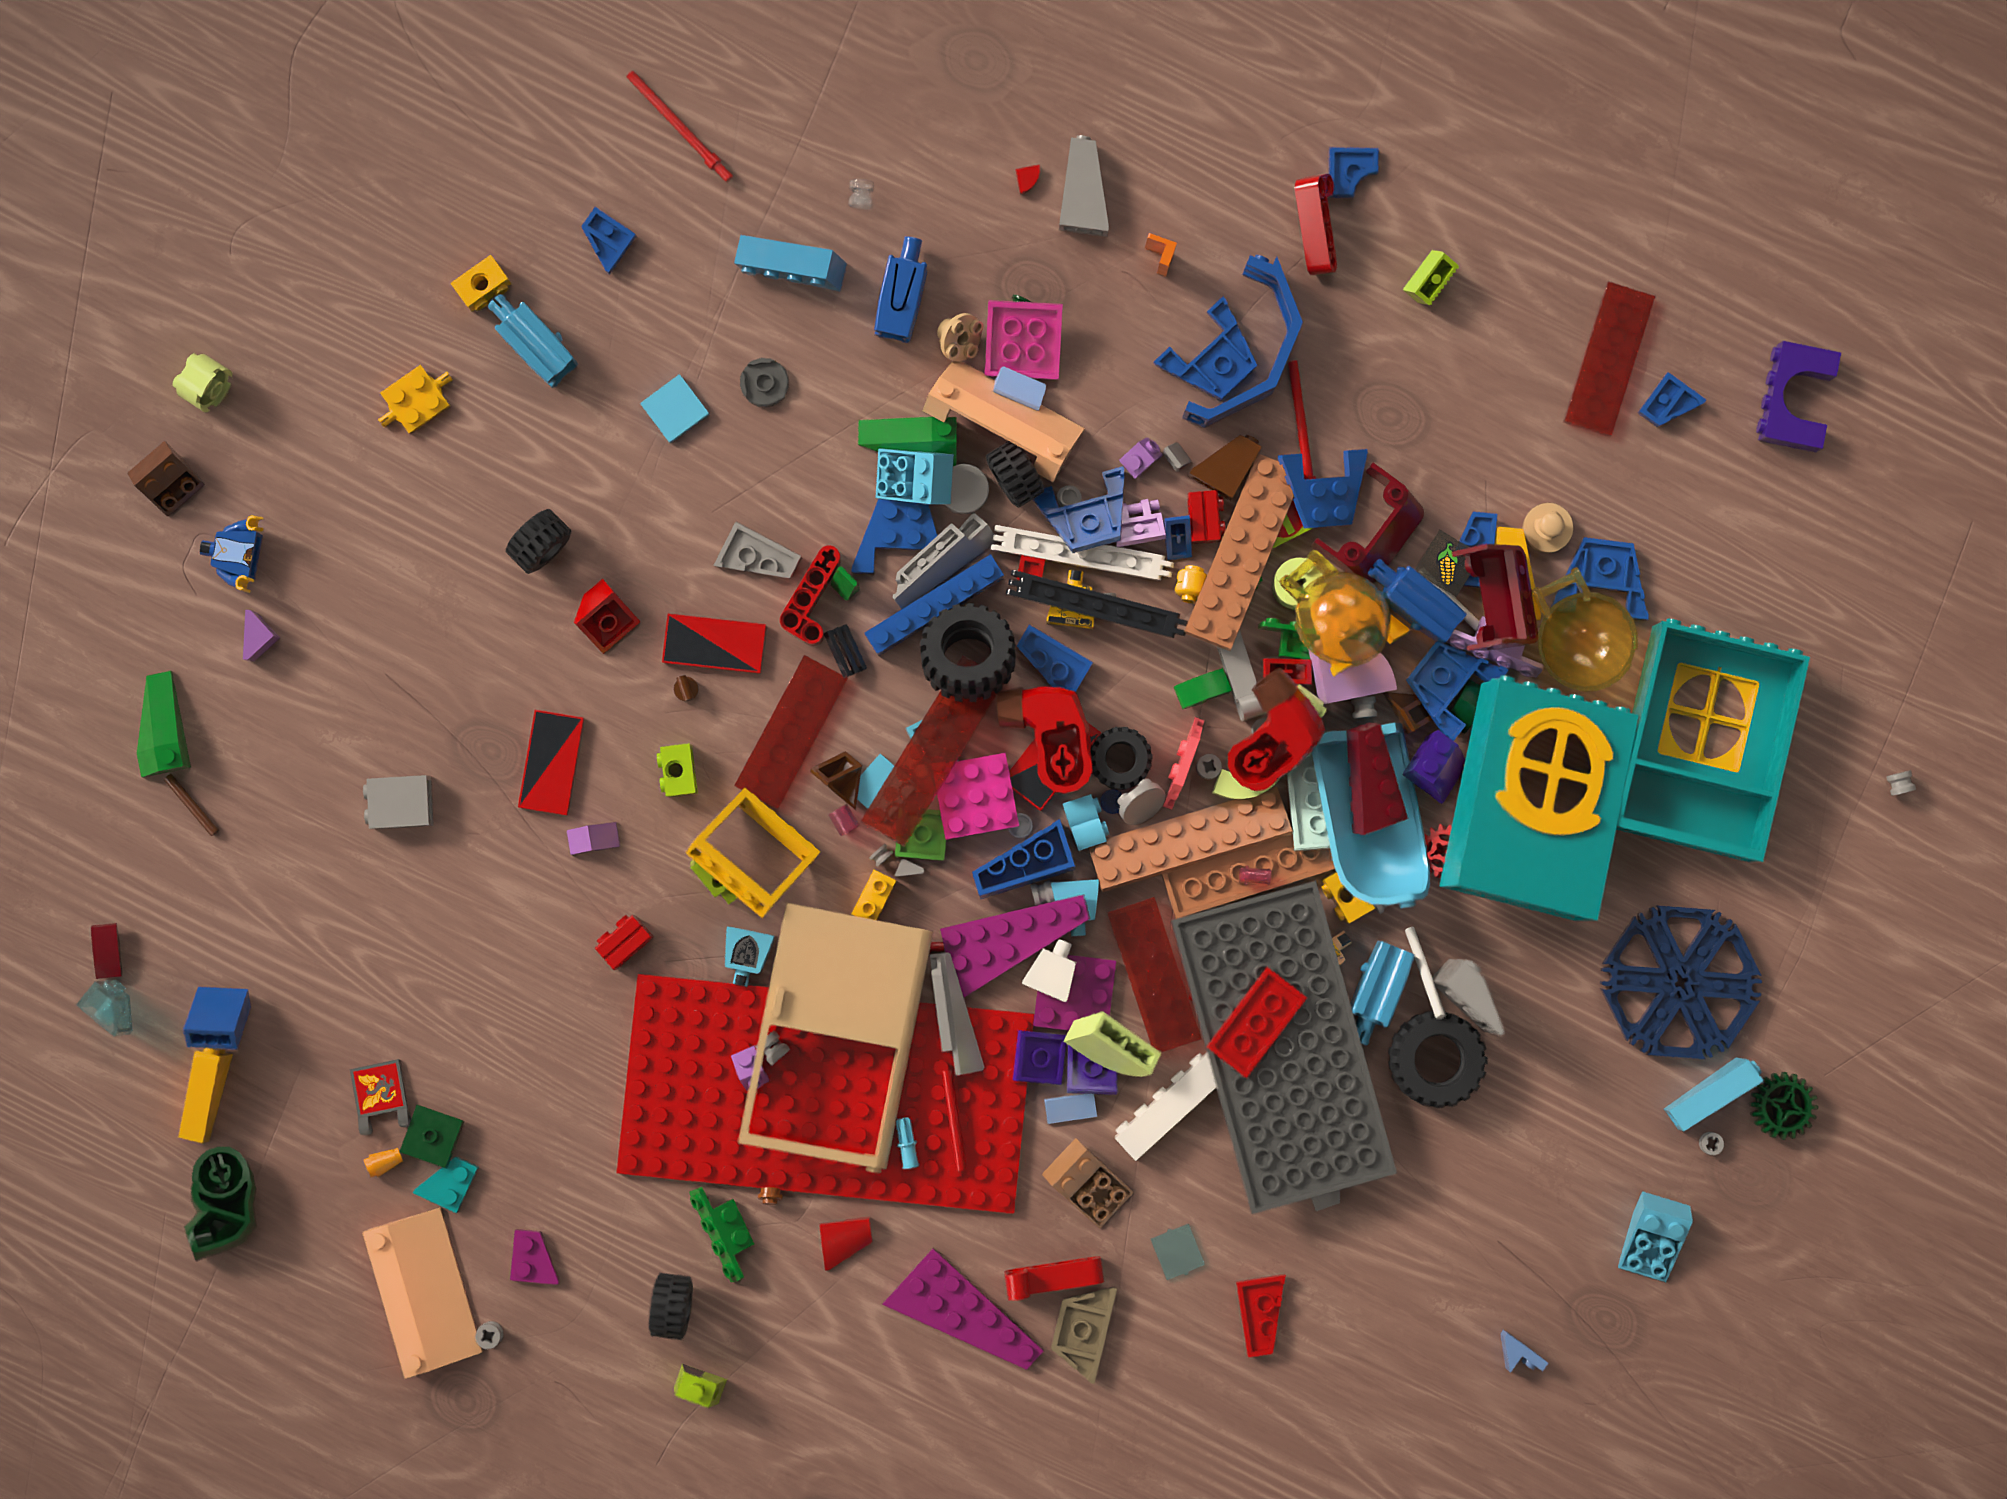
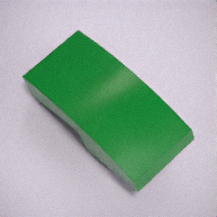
[1173,668,1232,710]

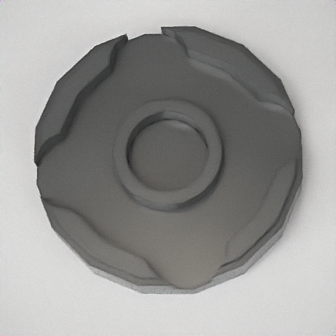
[740,358,789,408]

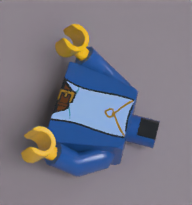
[200,515,264,593]

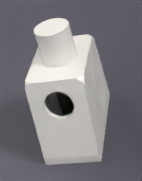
[1022,939,1076,1002]

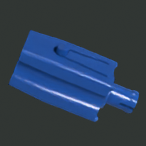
[874,236,927,343]
[1368,559,1467,642]

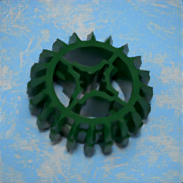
[1749,1072,1819,1140]

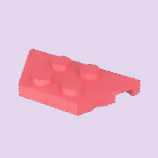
[1163,717,1204,810]

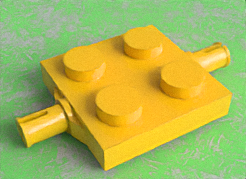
[378,365,453,434]

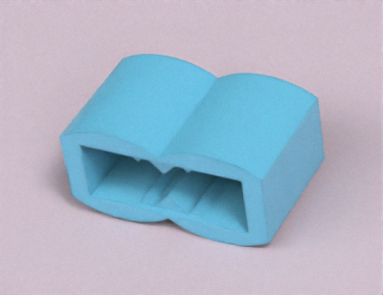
[1062,794,1110,851]

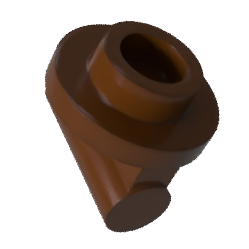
[674,675,699,702]

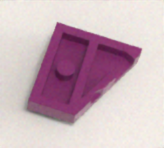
[510,1229,560,1285]

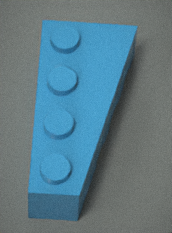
[734,235,847,292]

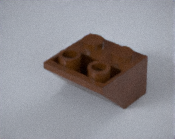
[127,441,205,517]

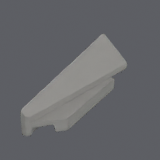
[892,512,997,609]
[930,953,984,1075]

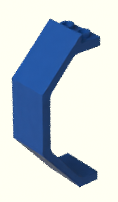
[1182,255,1303,428]

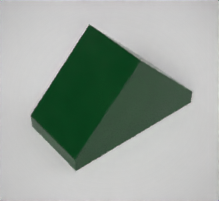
[1449,679,1481,734]

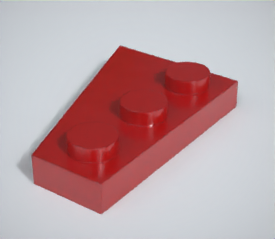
[1236,1274,1286,1358]

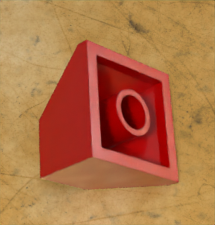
[574,578,641,654]

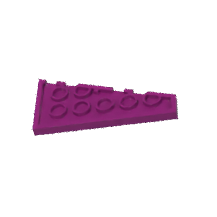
[940,894,1090,998]
[882,1248,1043,1370]

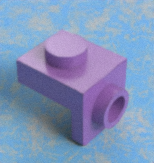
[1119,437,1163,479]
[731,1046,769,1090]

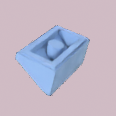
[993,367,1046,410]
[1044,1094,1097,1124]

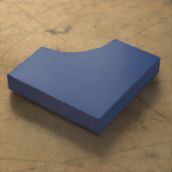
[1328,147,1379,198]

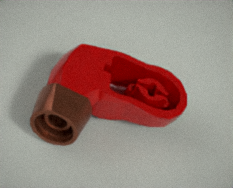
[1228,668,1325,791]
[997,686,1092,793]

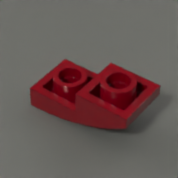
[91,923,123,979]

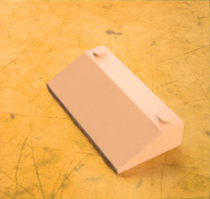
[922,361,1085,482]
[363,1207,483,1378]

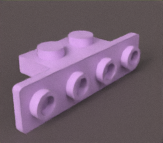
[1447,616,1544,678]

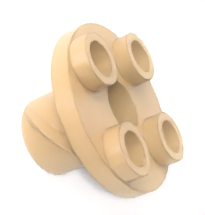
[937,313,984,362]
[1522,503,1573,553]

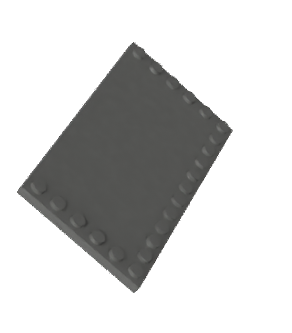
[1171,881,1397,1214]

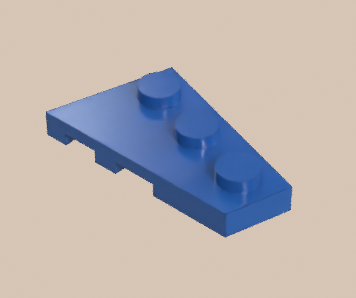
[1440,512,1498,588]
[1017,624,1093,692]

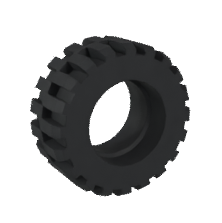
[920,603,1016,702]
[1388,1011,1488,1108]

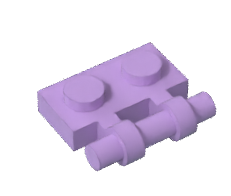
[1116,499,1166,547]

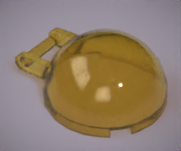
[1280,550,1391,667]
[1531,567,1638,692]

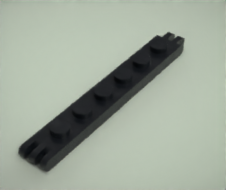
[1006,570,1188,638]

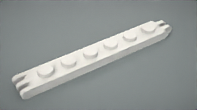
[991,525,1174,581]

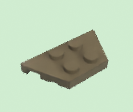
[1051,1287,1117,1384]

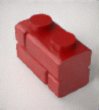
[1187,490,1226,544]
[595,915,654,971]

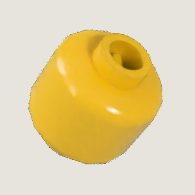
[1175,565,1207,604]

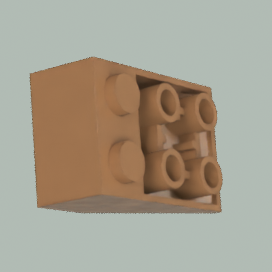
[1042,1138,1134,1229]

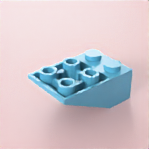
[876,449,954,504]
[1618,1191,1693,1282]

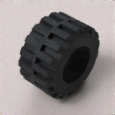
[986,441,1044,508]
[505,509,572,574]
[1090,727,1153,790]
[648,1273,693,1340]

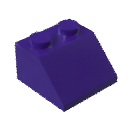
[1402,730,1466,804]

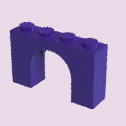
[1756,341,1841,452]

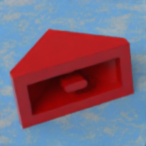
[1263,658,1312,685]

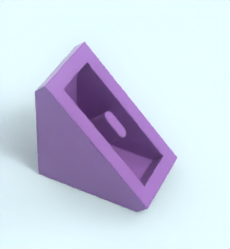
[243,610,280,662]
[567,822,620,855]

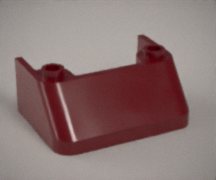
[1310,462,1424,586]
[1452,544,1538,651]

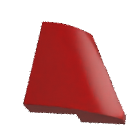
[819,1217,873,1271]

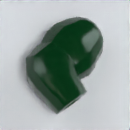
[184,1146,257,1262]

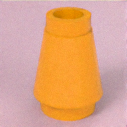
[364,1148,403,1178]

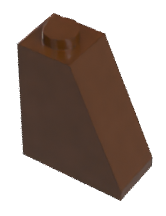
[1188,434,1262,501]

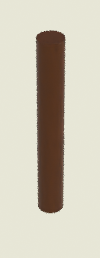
[163,774,219,836]

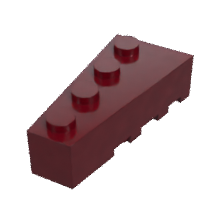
[1346,723,1408,835]

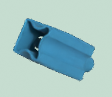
[488,294,578,388]
[1350,941,1415,1045]

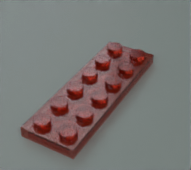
[1563,281,1655,437]
[734,655,848,809]
[1107,897,1202,1053]

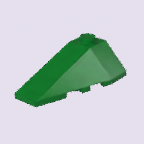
[858,417,957,466]
[137,671,191,778]

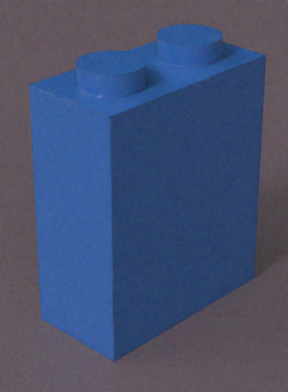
[183,987,251,1050]

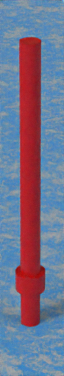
[626,70,733,183]
[1288,360,1316,480]

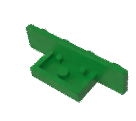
[1258,618,1359,659]
[689,1187,754,1283]

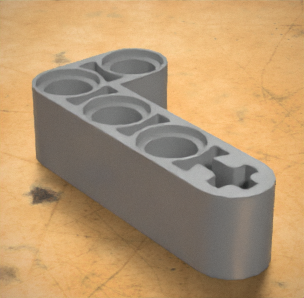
[1217,629,1267,722]

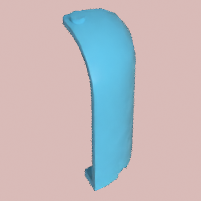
[1312,722,1430,908]

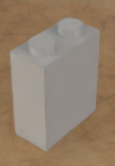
[363,775,434,829]

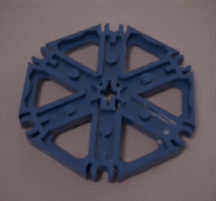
[1600,905,1762,1059]

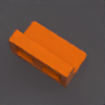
[1145,233,1177,277]

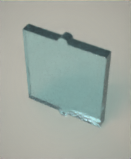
[1151,1224,1205,1280]

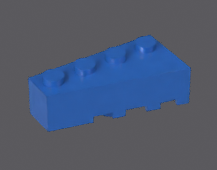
[972,819,1075,900]

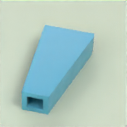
[1664,1057,1763,1131]

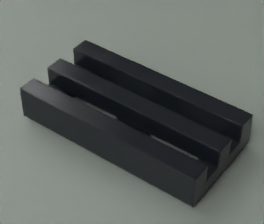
[824,624,867,678]

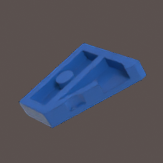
[581,207,636,275]
[1638,372,1706,427]

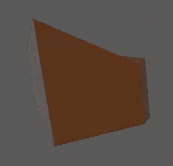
[1382,692,1433,734]
[810,751,862,810]

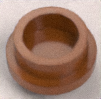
[758,1187,783,1205]

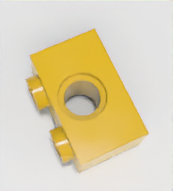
[451,255,512,312]
[851,870,897,920]
[1321,871,1375,923]

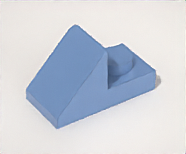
[1500,1330,1548,1372]

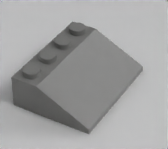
[1432,959,1504,1036]

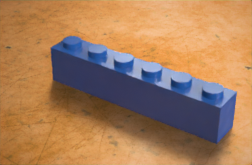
[864,554,1004,656]

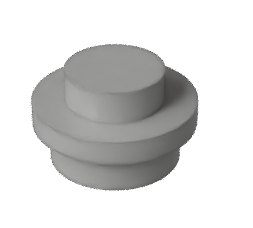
[1057,485,1081,507]

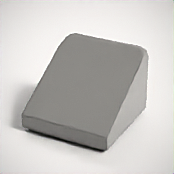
[1163,442,1191,472]
[894,859,925,877]

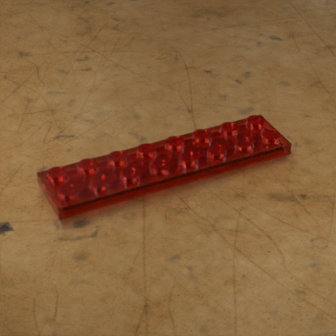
[861,655,1004,847]

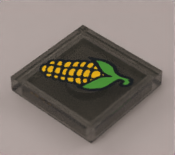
[1415,530,1470,598]

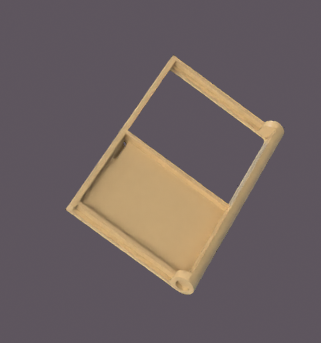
[738,903,933,1173]

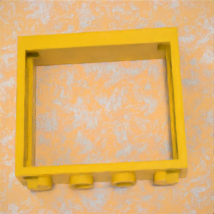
[686,788,820,918]

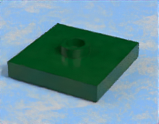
[399,1105,465,1168]

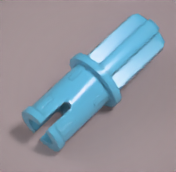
[896,1117,919,1169]

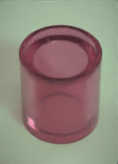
[828,804,860,836]

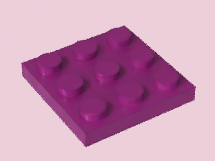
[1033,955,1116,1030]

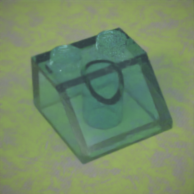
[76,980,133,1037]

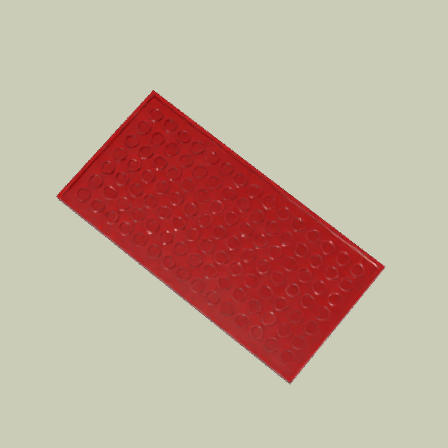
[616,974,1034,1214]

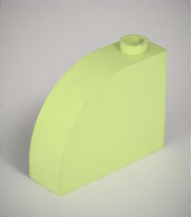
[1064,1012,1161,1076]

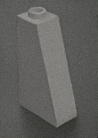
[1059,135,1109,237]

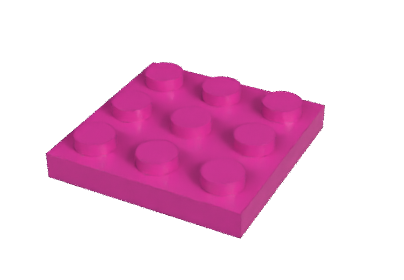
[985,300,1063,379]
[932,753,1019,840]

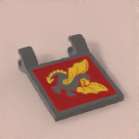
[350,1059,411,1135]

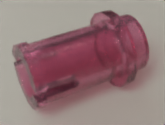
[1239,865,1271,885]

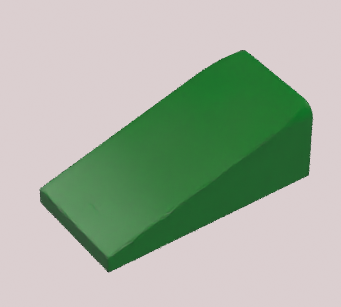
[831,567,860,601]

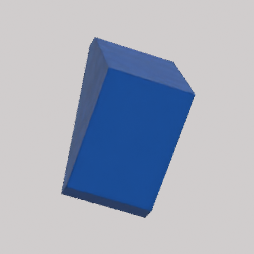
[1163,515,1192,560]

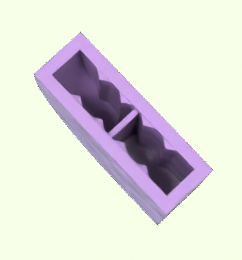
[1308,639,1397,704]

